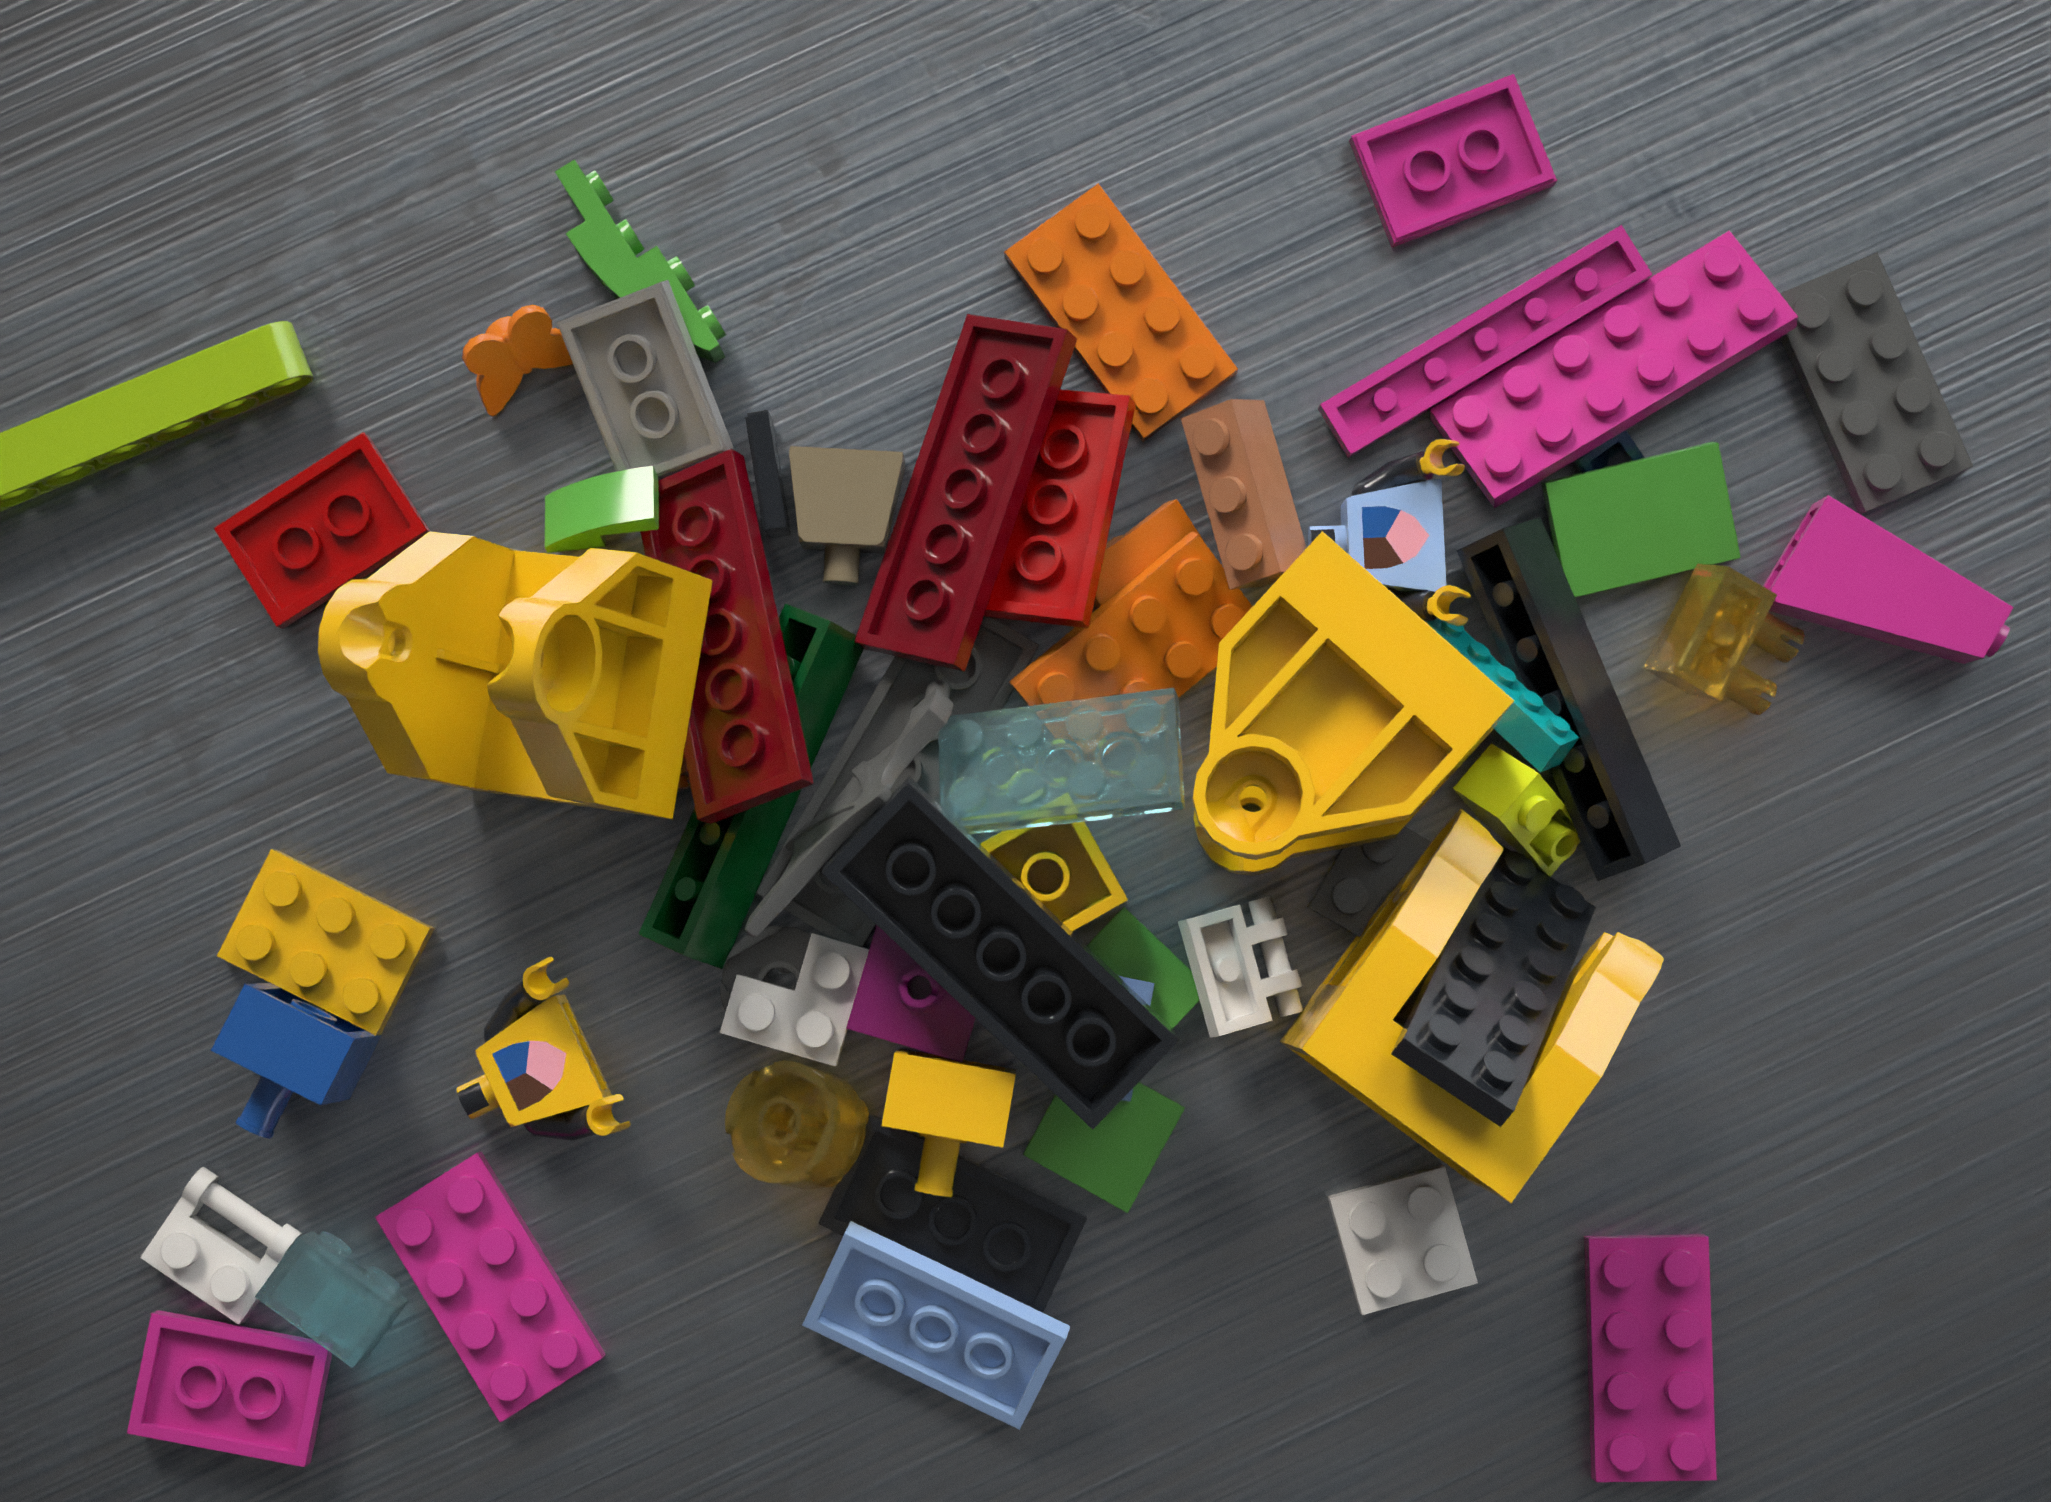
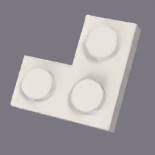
[720,933,869,1066]

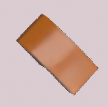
[1094,499,1206,609]

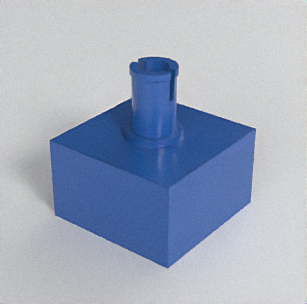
[211,983,382,1139]

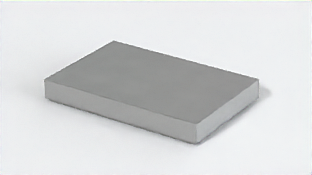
[557,280,734,477]

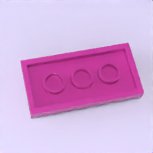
[375,1151,606,1423]
[1584,1234,1717,1482]

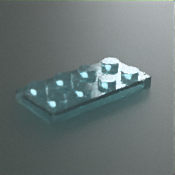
[938,688,1185,835]

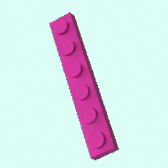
[1318,225,1652,458]

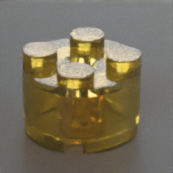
[725,1060,869,1190]

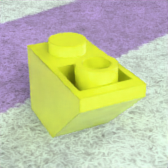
[1453,743,1581,877]

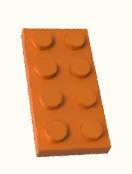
[1004,183,1238,442]
[1009,531,1253,775]

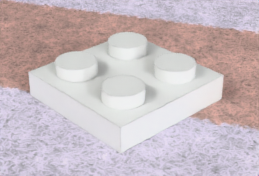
[1327,1165,1478,1315]

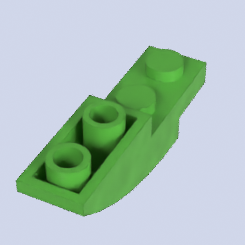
[555,159,726,363]

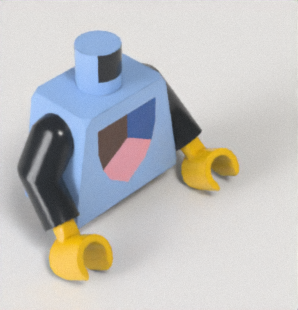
[1308,439,1471,626]

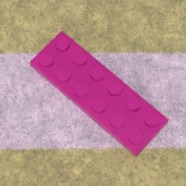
[1430,230,1798,509]

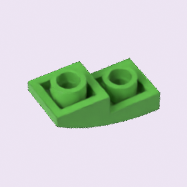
[545,466,659,553]

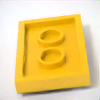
[217,849,435,1035]

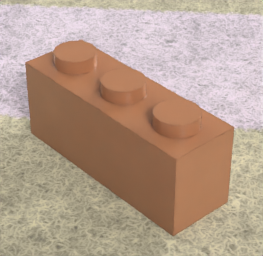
[1181,399,1307,589]

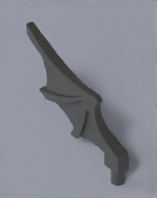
[744,680,954,938]

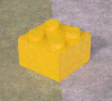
[980,794,1128,931]

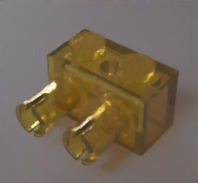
[1643,563,1805,715]

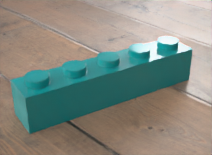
[1426,618,1579,773]

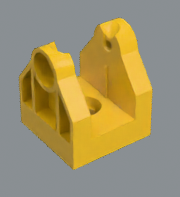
[1193,531,1514,876]
[318,532,712,819]
[1279,809,1664,1203]

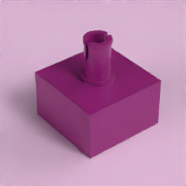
[846,925,976,1063]

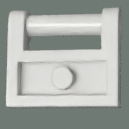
[140,1167,303,1325]

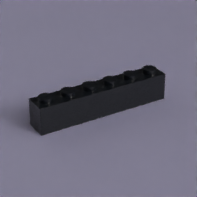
[1457,517,1681,881]

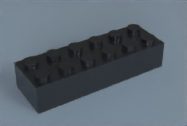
[822,776,1179,1130]

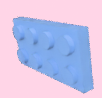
[802,1221,1070,1430]

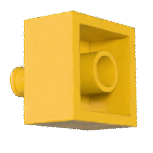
[881,1048,1017,1197]

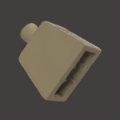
[789,446,905,585]

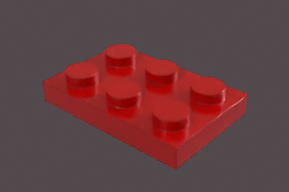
[214,432,431,629]

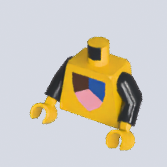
[457,956,631,1141]

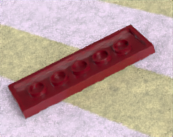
[854,314,1077,672]
[640,448,814,824]

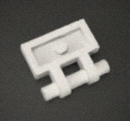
[1178,896,1303,1038]

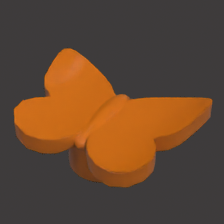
[462,305,573,417]

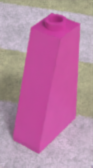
[1753,495,2014,664]

